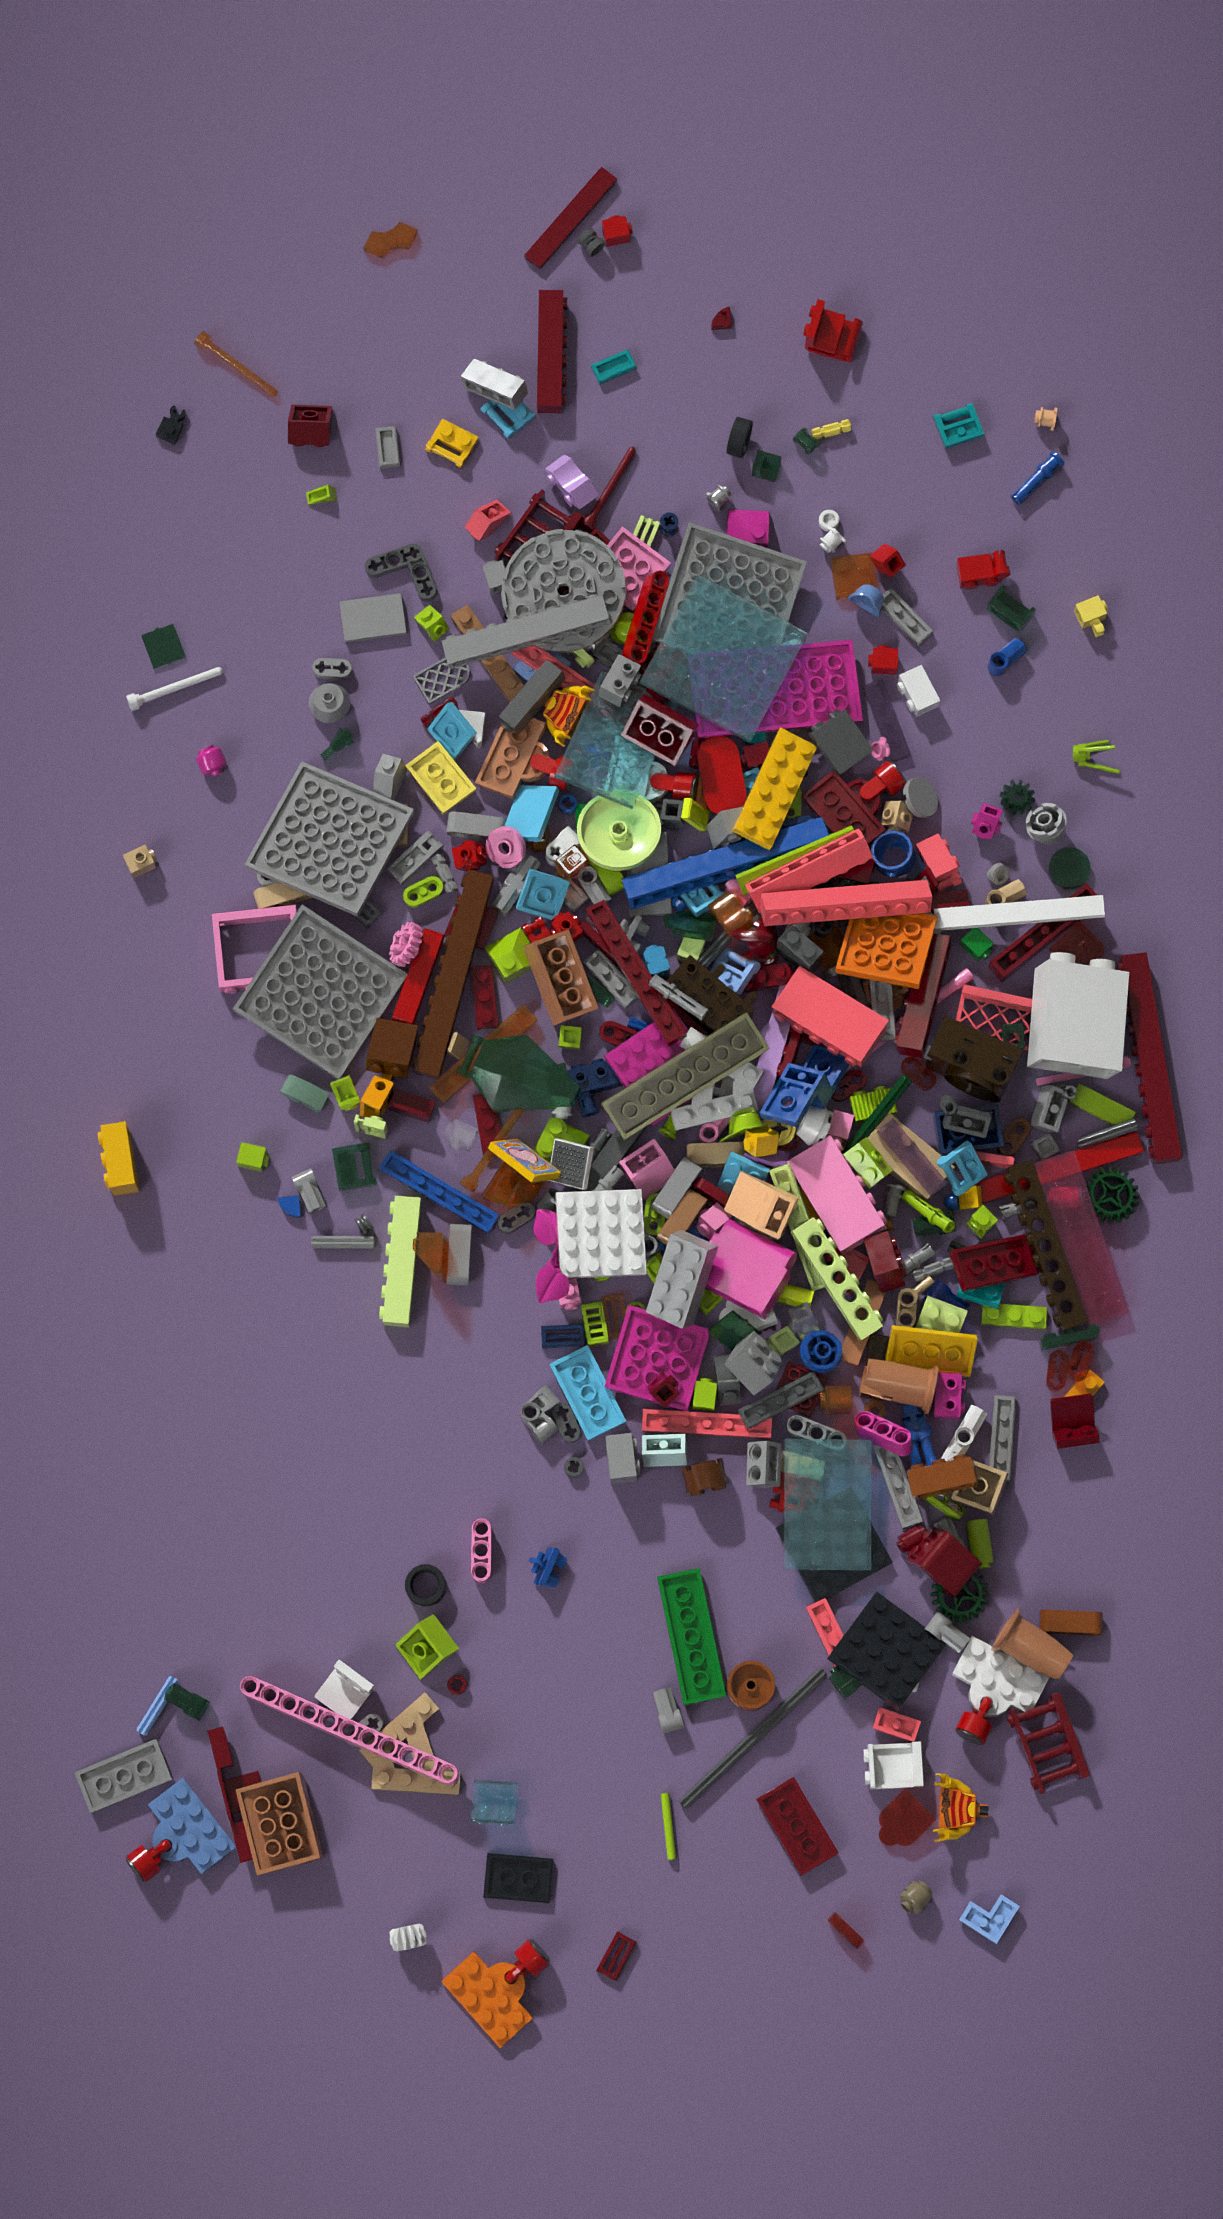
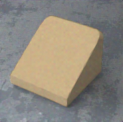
[447,1032,470,1060]

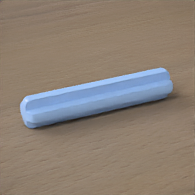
[137,1676,179,1736]

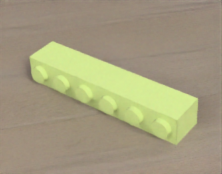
[379,1196,421,1327]

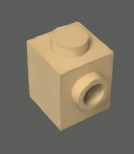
[123,845,157,879]

